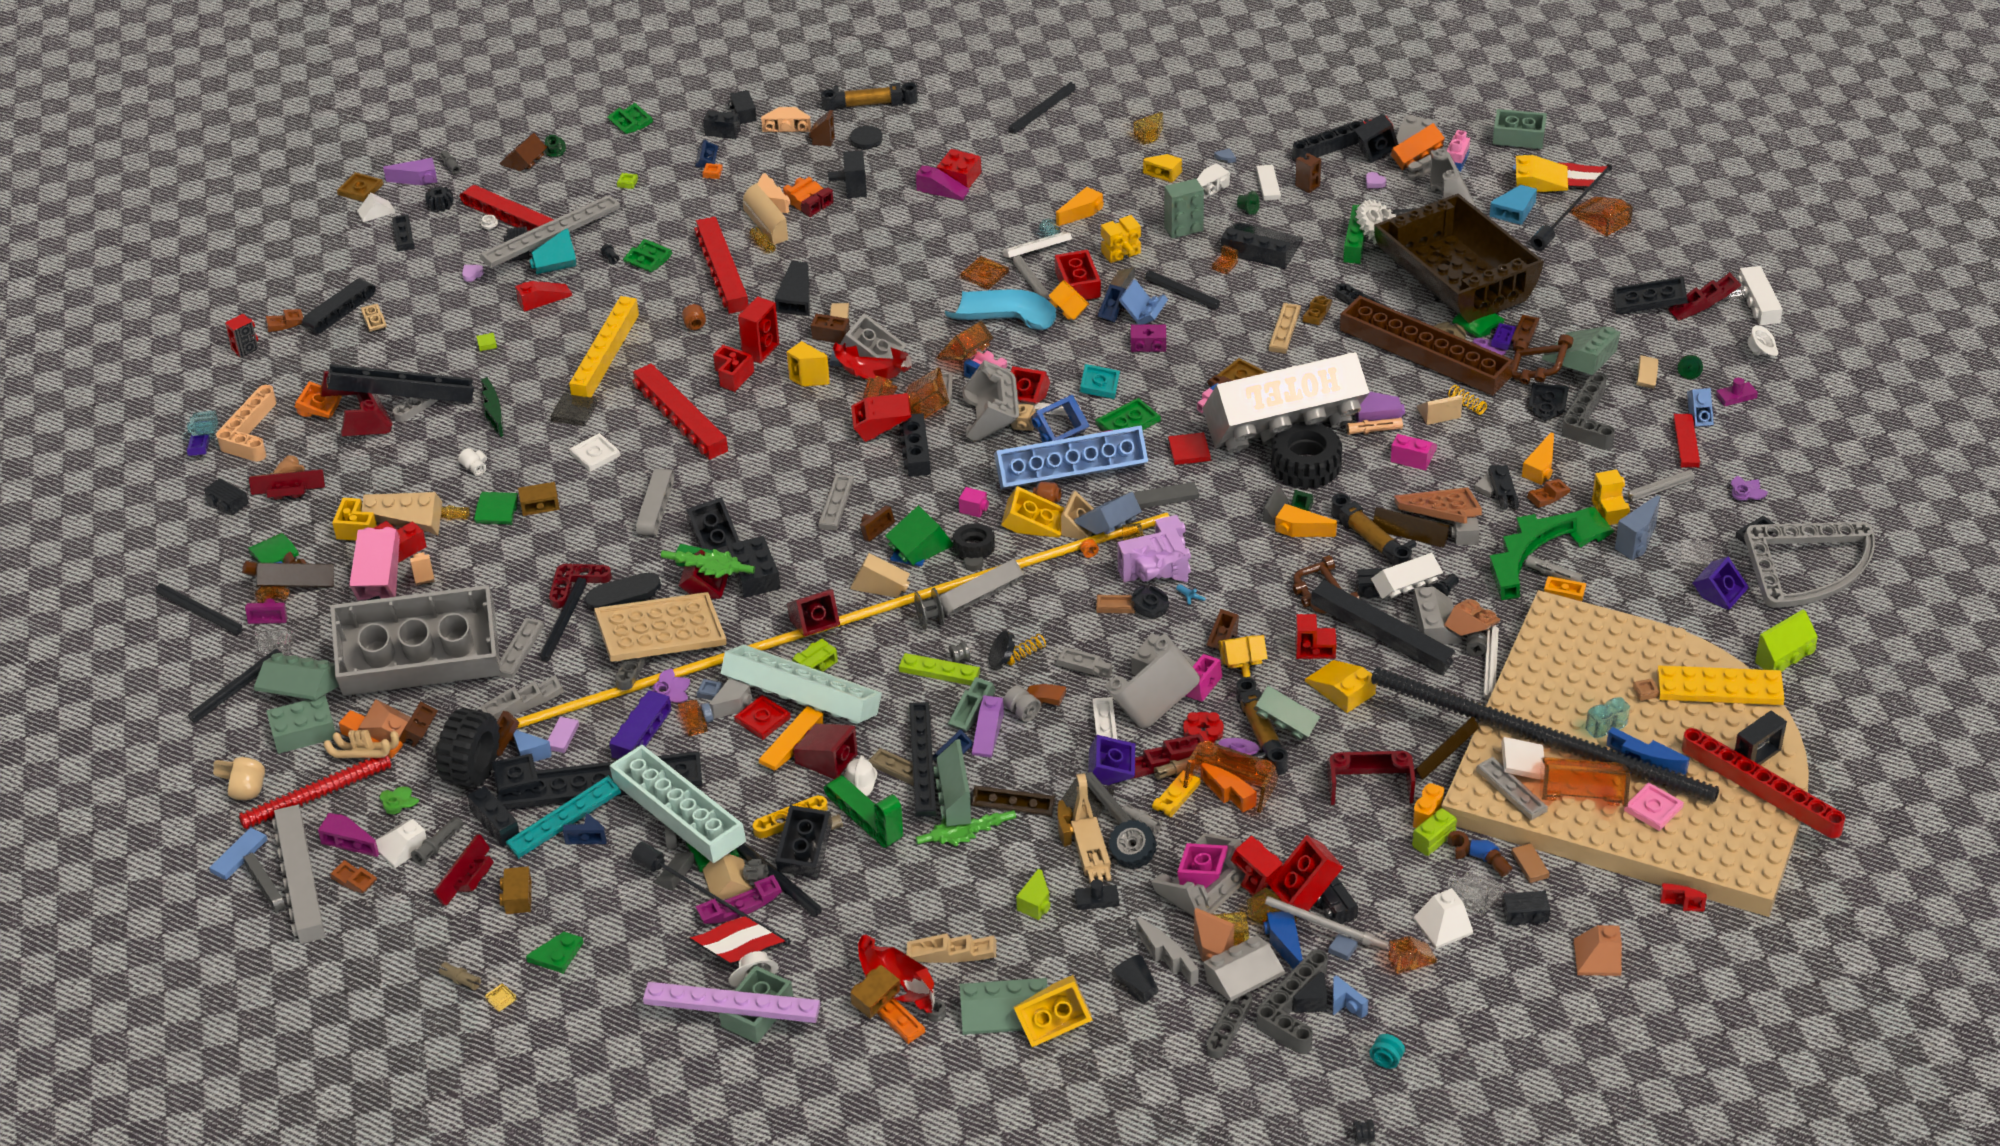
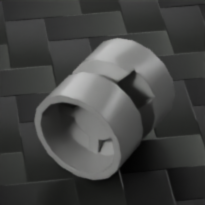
[1003,685,1041,722]

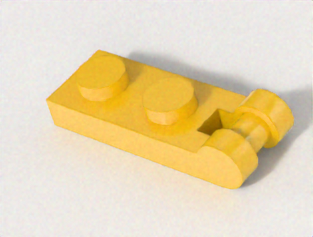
[1152,771,1200,817]

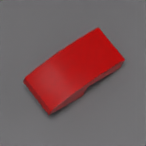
[1660,883,1707,912]

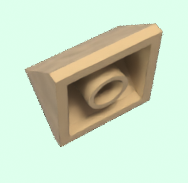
[1417,395,1463,425]
[1061,491,1094,540]
[702,853,753,900]

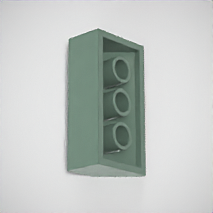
[254,653,339,700]
[933,739,971,826]
[960,978,1048,1035]

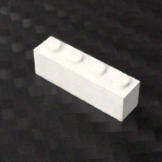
[1737,266,1783,325]
[1371,553,1443,599]

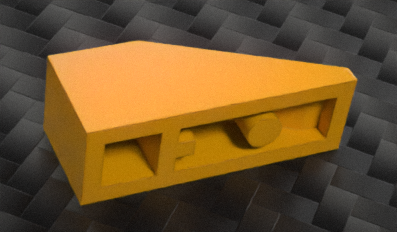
[1056,187,1104,226]
[1522,433,1554,485]
[1275,504,1337,537]

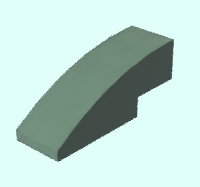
[948,677,996,732]

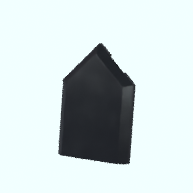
[1528,382,1569,421]

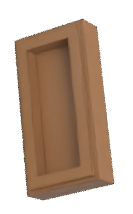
[1096,595,1135,614]
[1511,843,1550,883]

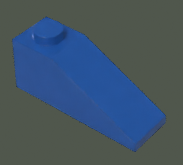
[1263,911,1303,970]

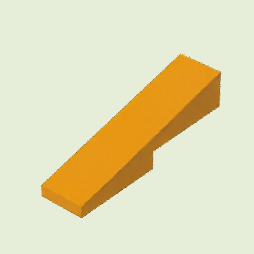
[759,706,824,771]

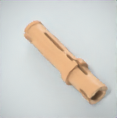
[1346,417,1403,435]

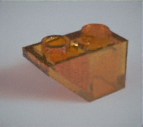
[863,376,898,398]
[1388,936,1437,974]

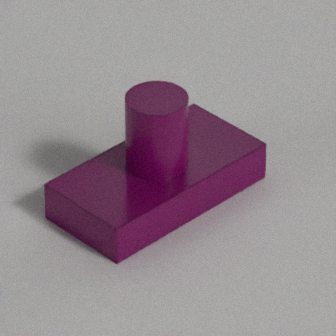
[1716,377,1758,407]
[245,598,288,624]

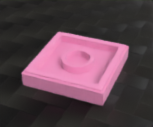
[1624,782,1684,831]

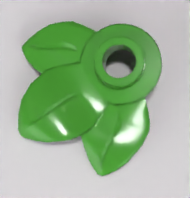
[380,786,419,814]

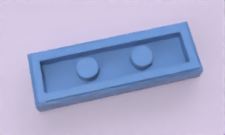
[209,828,268,880]

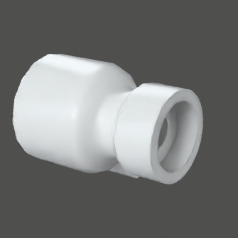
[458,448,487,476]

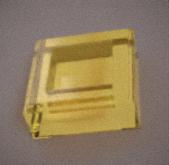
[485,983,517,1012]

